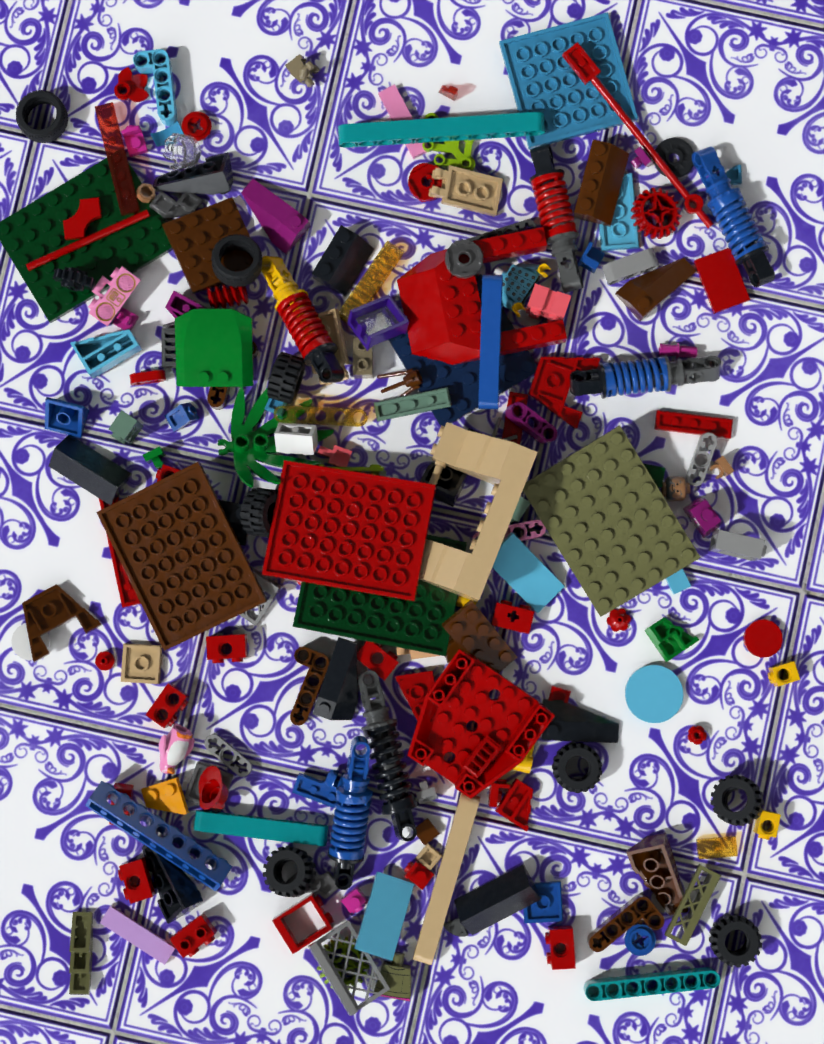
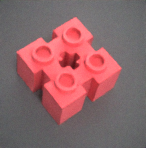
[525,283,571,323]

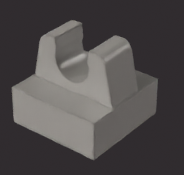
[416,781,438,804]

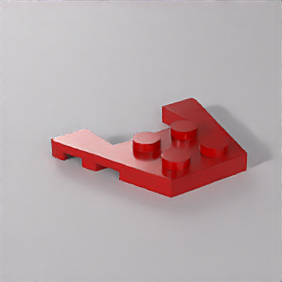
[528,357,600,429]

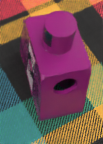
[683,498,722,538]

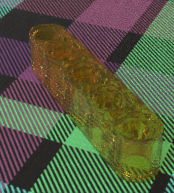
[339,241,404,323]
[273,404,368,427]

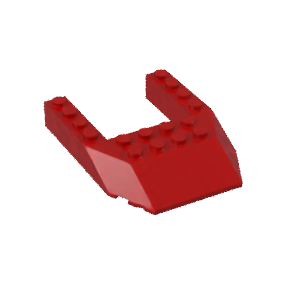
[397,227,567,365]

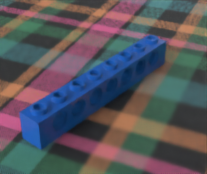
[85,781,233,892]

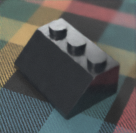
[312,225,374,297]

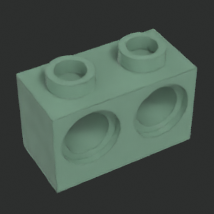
[109,410,143,444]

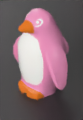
[159,723,195,774]

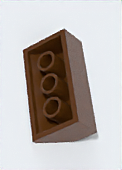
[574,139,629,227]

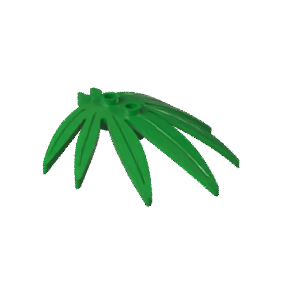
[218,387,334,488]

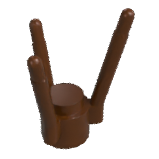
[377,368,423,398]

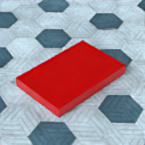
[694,248,750,314]

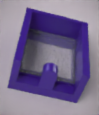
[347,295,409,351]

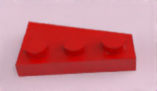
[394,670,435,721]

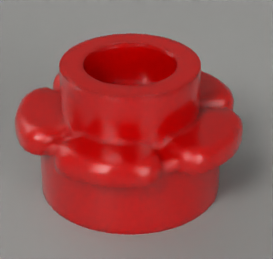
[687,726,707,745]

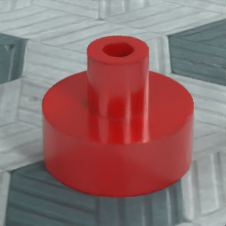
[95,651,116,671]

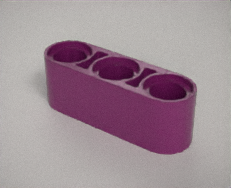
[505,402,557,444]

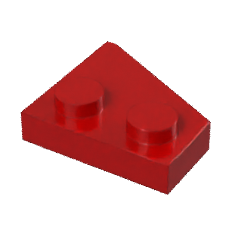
[495,778,533,832]

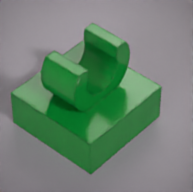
[143,446,166,469]

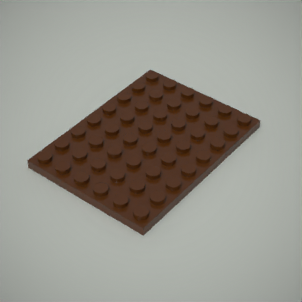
[96,461,268,651]

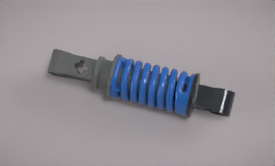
[570,355,721,399]

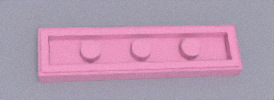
[378,84,429,159]

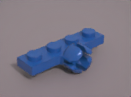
[292,770,372,809]

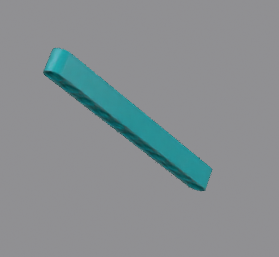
[338,112,545,148]

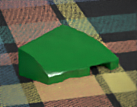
[644,617,699,662]

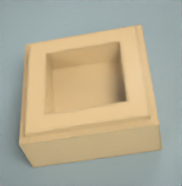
[415,843,443,871]

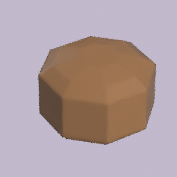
[137,183,156,203]

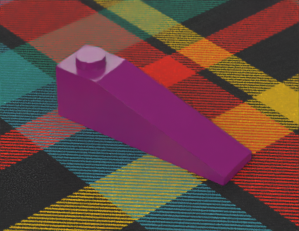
[241,179,311,255]

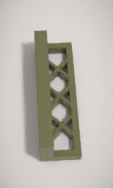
[664,864,721,946]

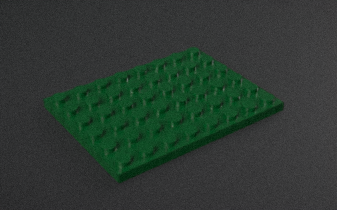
[0,149,173,323]
[293,535,467,656]

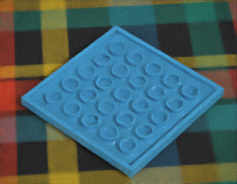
[499,12,638,150]

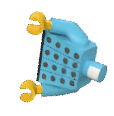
[493,263,551,317]

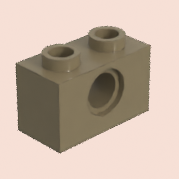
[353,337,373,379]

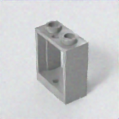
[709,530,767,561]

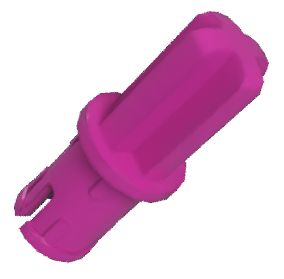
[659,343,698,359]

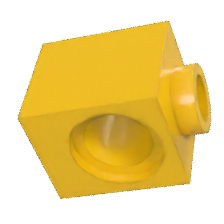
[767,661,800,687]
[753,810,781,840]

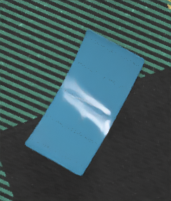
[150,121,184,147]

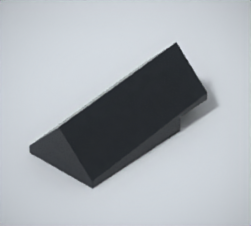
[49,435,132,505]
[454,863,542,935]

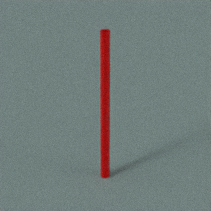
[26,209,150,271]

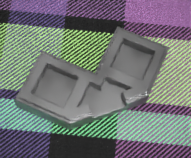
[149,191,203,218]

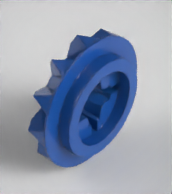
[624,924,656,956]

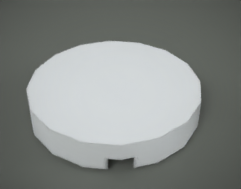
[11,623,51,661]

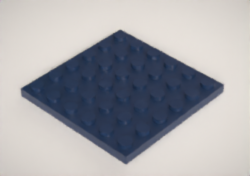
[388,274,537,427]

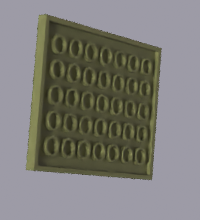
[523,425,701,617]

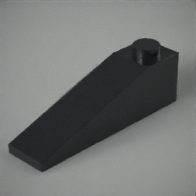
[420,428,482,507]
[312,637,358,720]
[142,845,203,924]

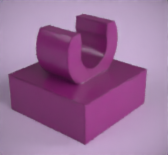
[631,146,654,169]

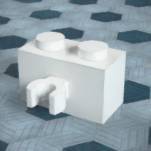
[274,422,318,455]

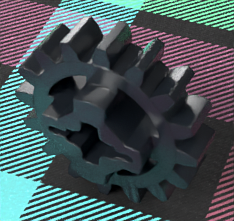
[53,267,96,292]

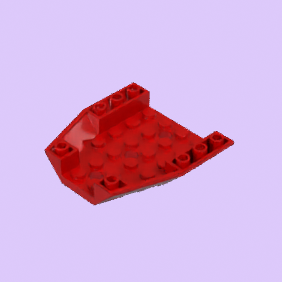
[407,649,555,799]

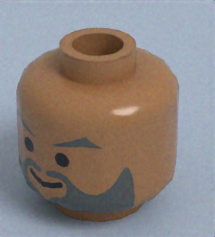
[661,476,690,501]

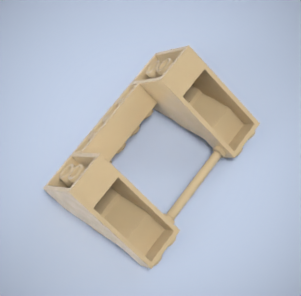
[419,422,538,602]

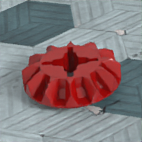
[181,111,212,142]

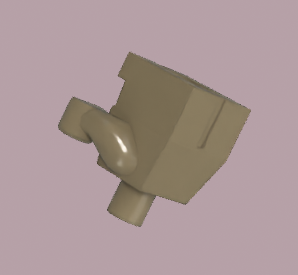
[285,54,320,88]

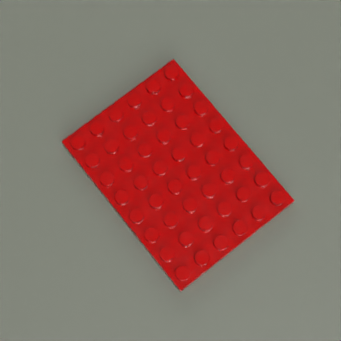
[262,460,436,601]

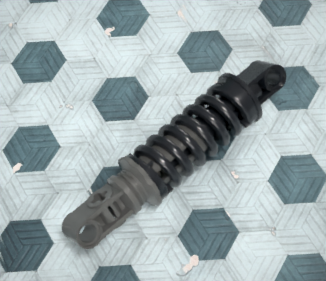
[358,670,418,841]

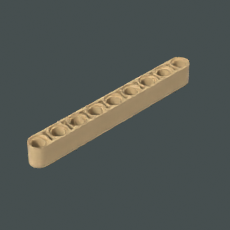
[412,793,481,965]

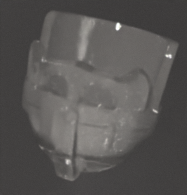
[163,133,202,170]

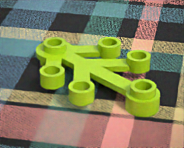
[422,113,475,171]

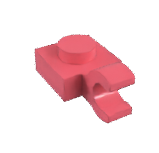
[317,445,352,467]

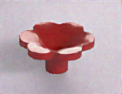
[606,608,631,632]

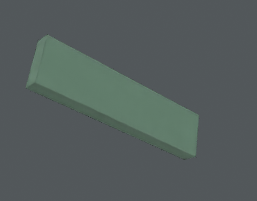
[374,387,452,422]

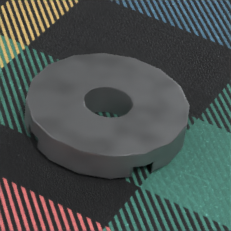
[445,239,483,279]

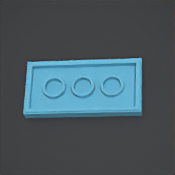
[599,173,639,251]
[492,532,565,613]
[354,872,414,961]

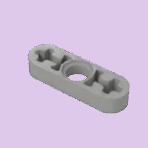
[686,432,717,486]
[204,734,252,777]

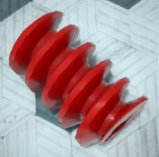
[207,284,249,308]

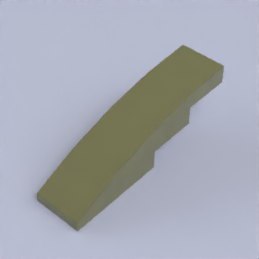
[69,912,93,995]

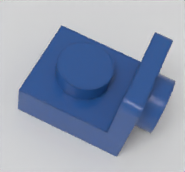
[164,402,199,432]

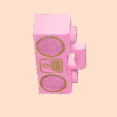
[88,266,141,327]

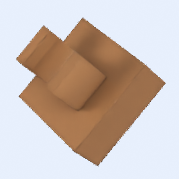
[709,456,734,479]

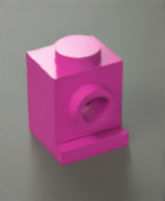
[341,886,368,914]

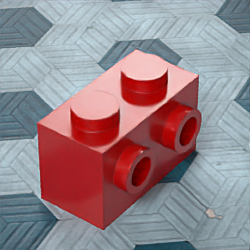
[170,912,217,958]

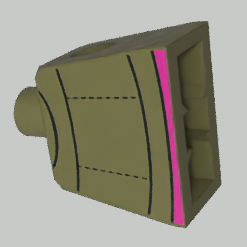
[373,952,411,1001]

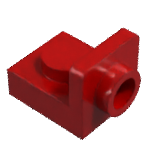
[488,779,511,807]
[404,859,434,890]

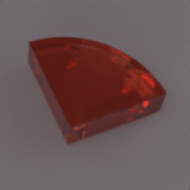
[438,85,458,101]

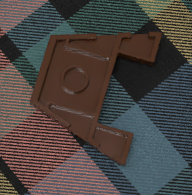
[22,584,101,663]

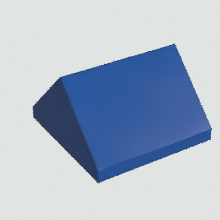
[45,397,89,438]

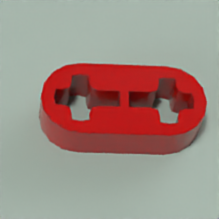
[129,370,166,386]

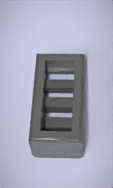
[161,328,176,368]

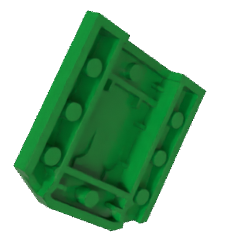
[175,308,254,387]

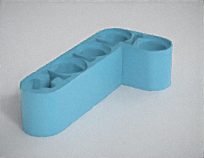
[133,49,177,126]

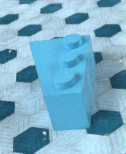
[70,329,143,379]

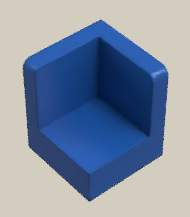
[578,241,605,274]

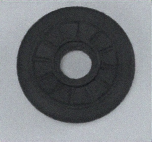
[654,138,694,178]

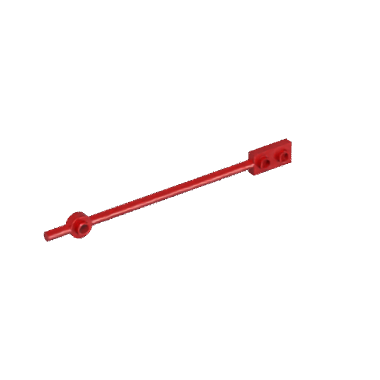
[562,42,714,228]

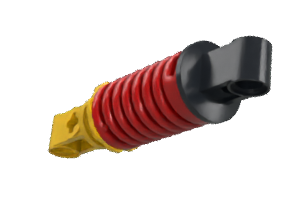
[261,256,344,383]

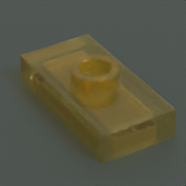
[696,836,738,859]

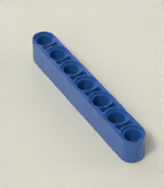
[478,274,503,409]

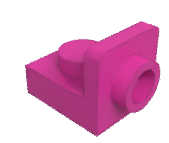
[121,125,148,157]

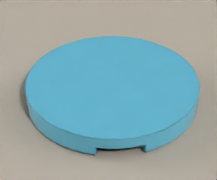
[625,665,683,723]

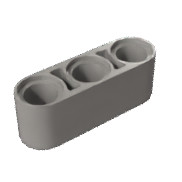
[602,248,659,285]

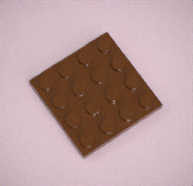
[162,197,253,294]

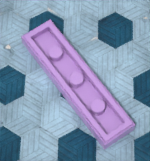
[100,905,176,965]

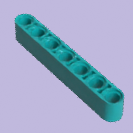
[194,810,329,846]
[583,967,720,1001]

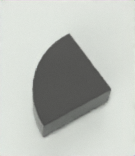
[444,917,469,937]

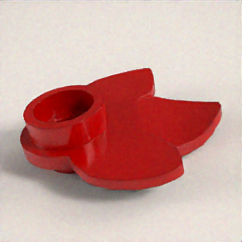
[114,67,149,102]

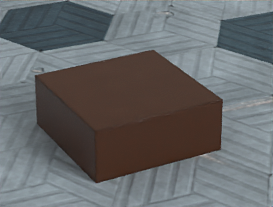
[416,818,440,846]

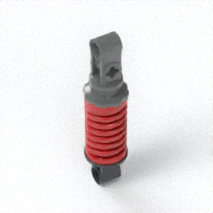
[529,143,583,293]

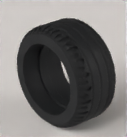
[16,90,68,143]
[211,234,262,287]

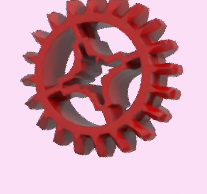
[631,188,682,239]

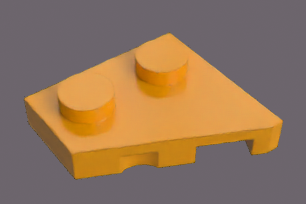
[141,777,189,815]

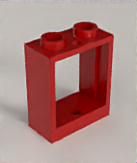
[272,893,334,954]

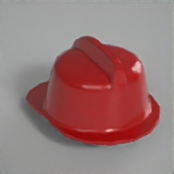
[199,766,229,810]

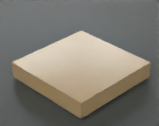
[121,643,163,684]

